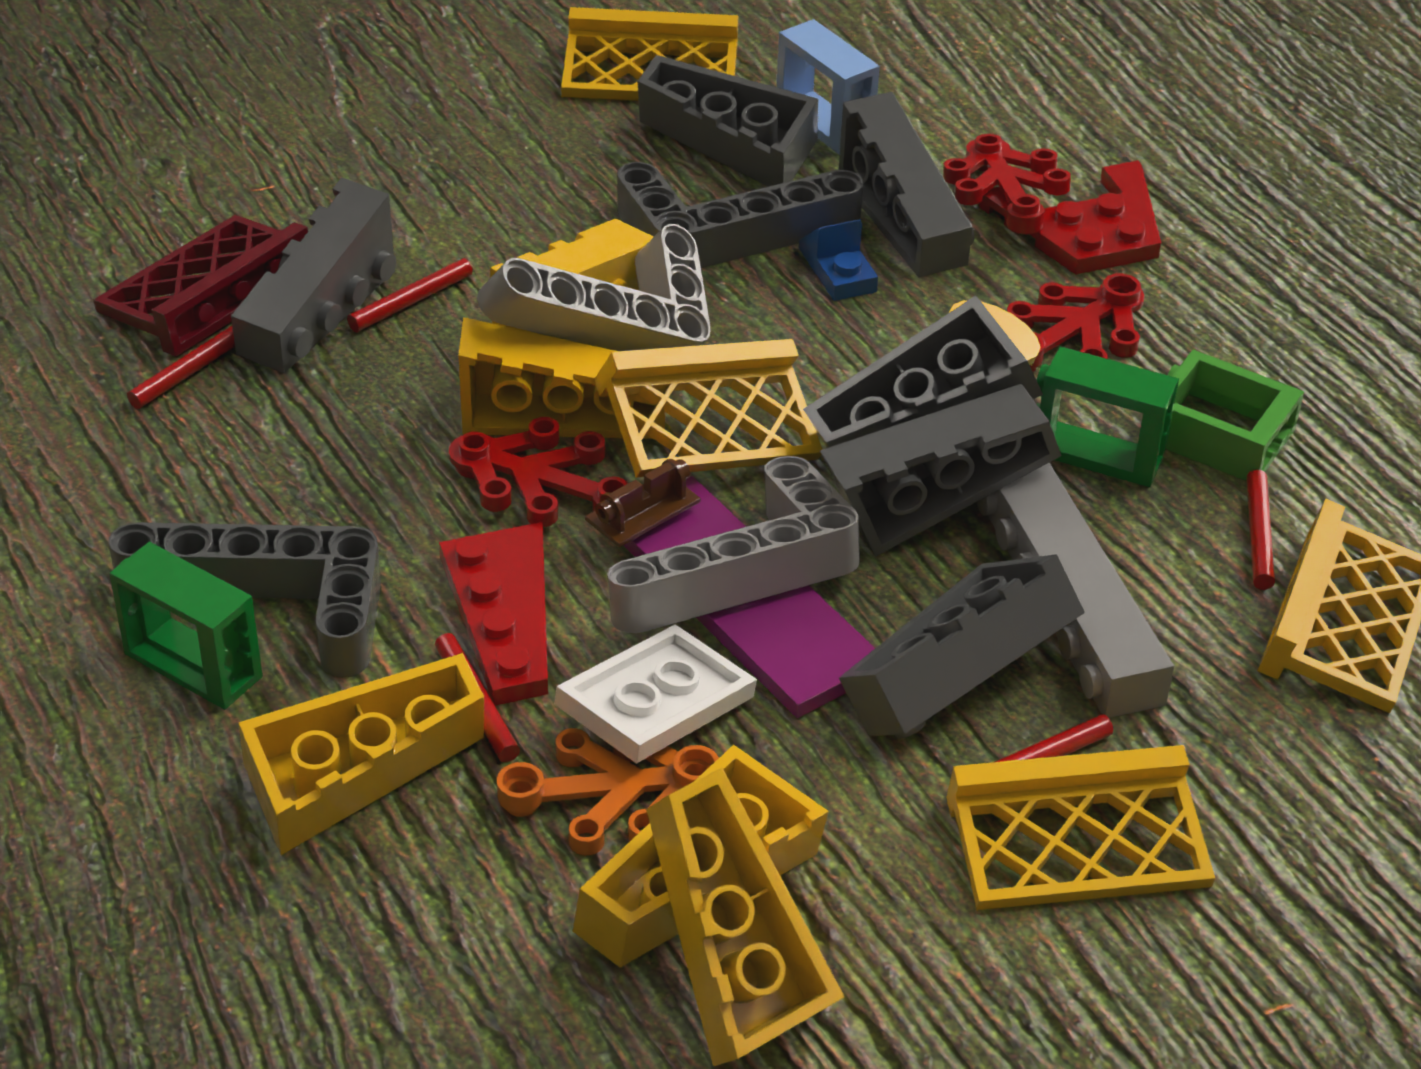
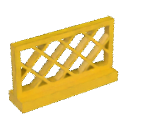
[561,7,738,101]
[594,339,823,478]
[1257,498,1421,713]
[946,745,1215,910]

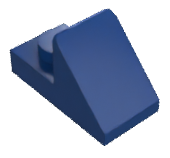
[798,220,878,301]

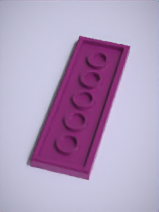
[623,476,875,718]

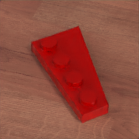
[439,522,548,706]

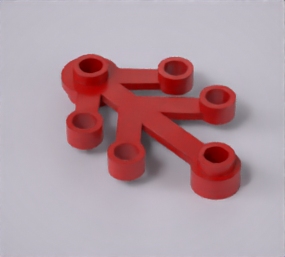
[943,134,1071,234]
[1007,273,1144,372]
[449,417,628,527]

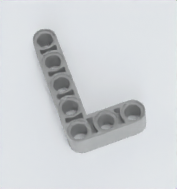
[477,224,711,351]
[607,456,859,633]

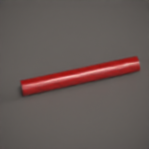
[347,258,473,332]
[127,326,235,409]
[1246,470,1275,590]
[435,633,520,762]
[995,714,1114,762]

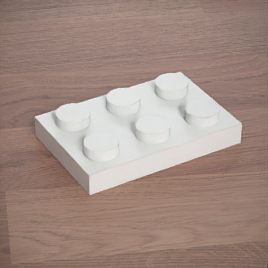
[554,624,757,764]

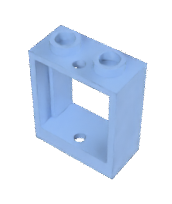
[776,19,880,155]

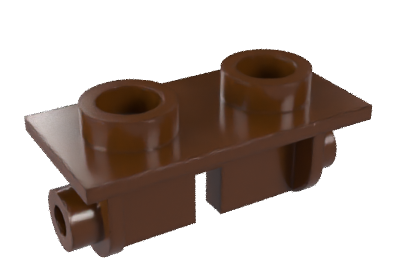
[585,459,701,548]

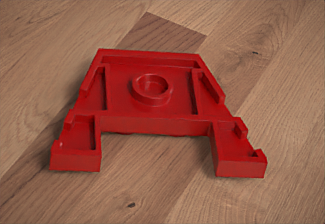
[979,160,1161,275]

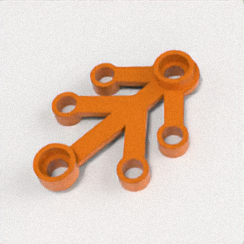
[497,728,719,856]

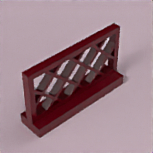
[93,215,308,357]

